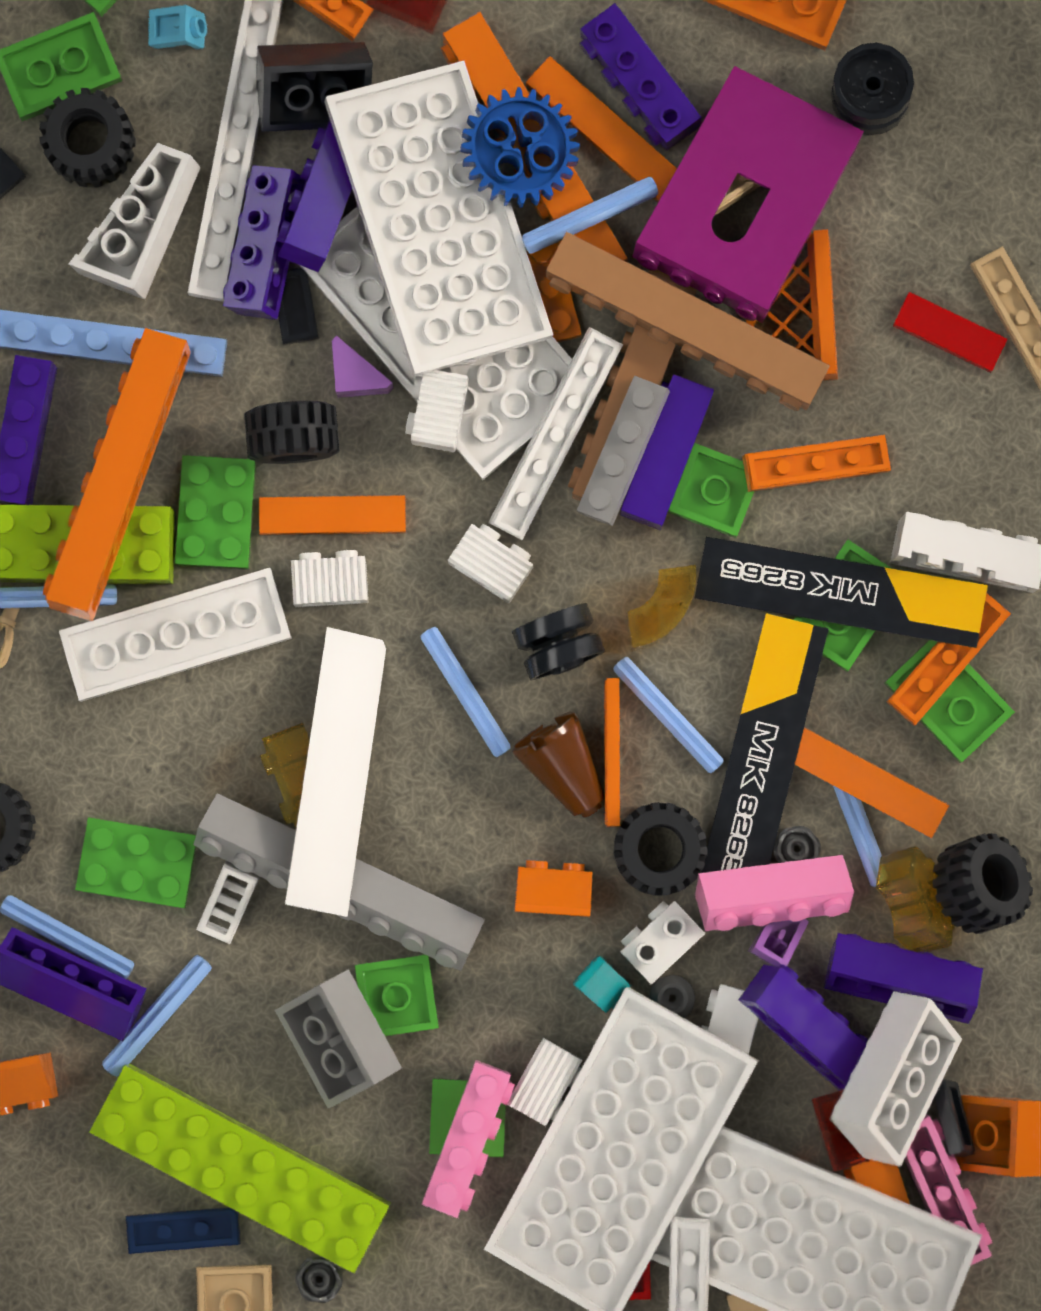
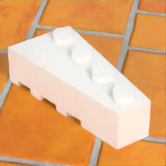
[69,143,201,300]
[890,512,1041,593]

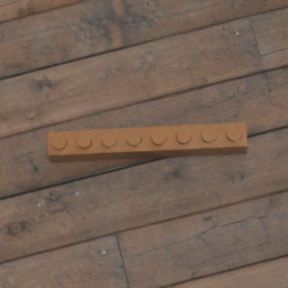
[546,232,830,411]
[568,270,697,501]

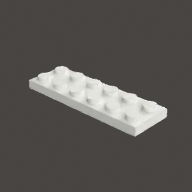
[59,568,292,702]

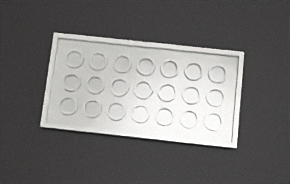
[324,61,554,377]
[300,206,572,480]
[484,987,759,1311]
[651,1126,982,1311]

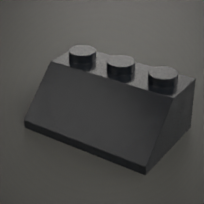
[256,42,373,132]

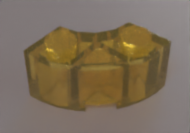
[626,565,696,652]
[260,723,310,829]
[876,846,955,952]

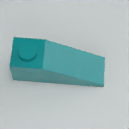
[573,955,631,1013]

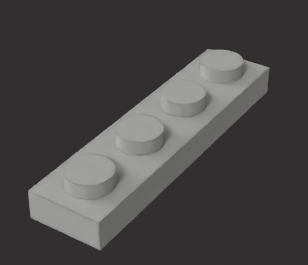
[577,376,670,526]

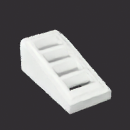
[196,861,260,944]

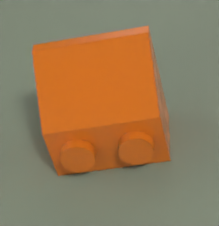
[515,860,592,917]
[0,1052,58,1116]
[955,1095,1041,1177]

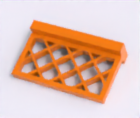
[746,229,838,380]

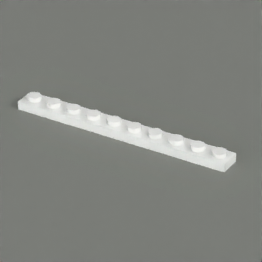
[188,0,283,302]

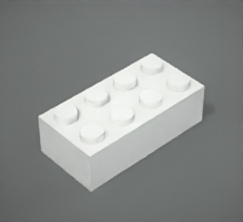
[830,992,962,1166]

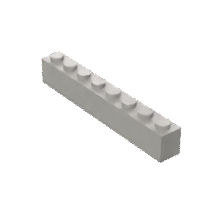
[194,793,485,971]

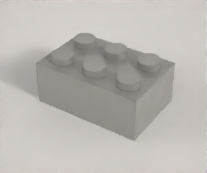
[275,969,402,1109]

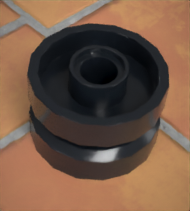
[831,42,914,136]
[512,603,606,681]

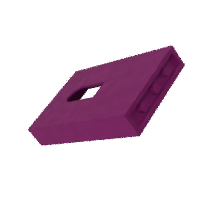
[632,66,864,323]

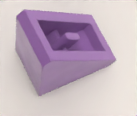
[332,336,393,398]
[748,919,809,966]

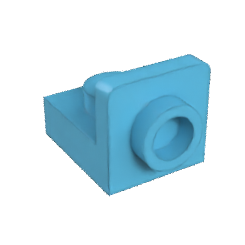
[149,5,207,49]

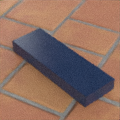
[126,1207,241,1254]

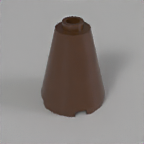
[512,711,605,818]

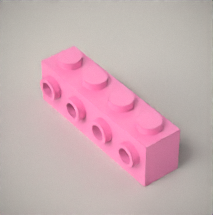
[695,855,854,931]
[422,1060,515,1218]
[904,1114,992,1266]

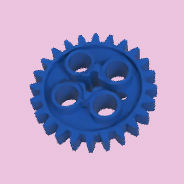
[460,87,580,208]

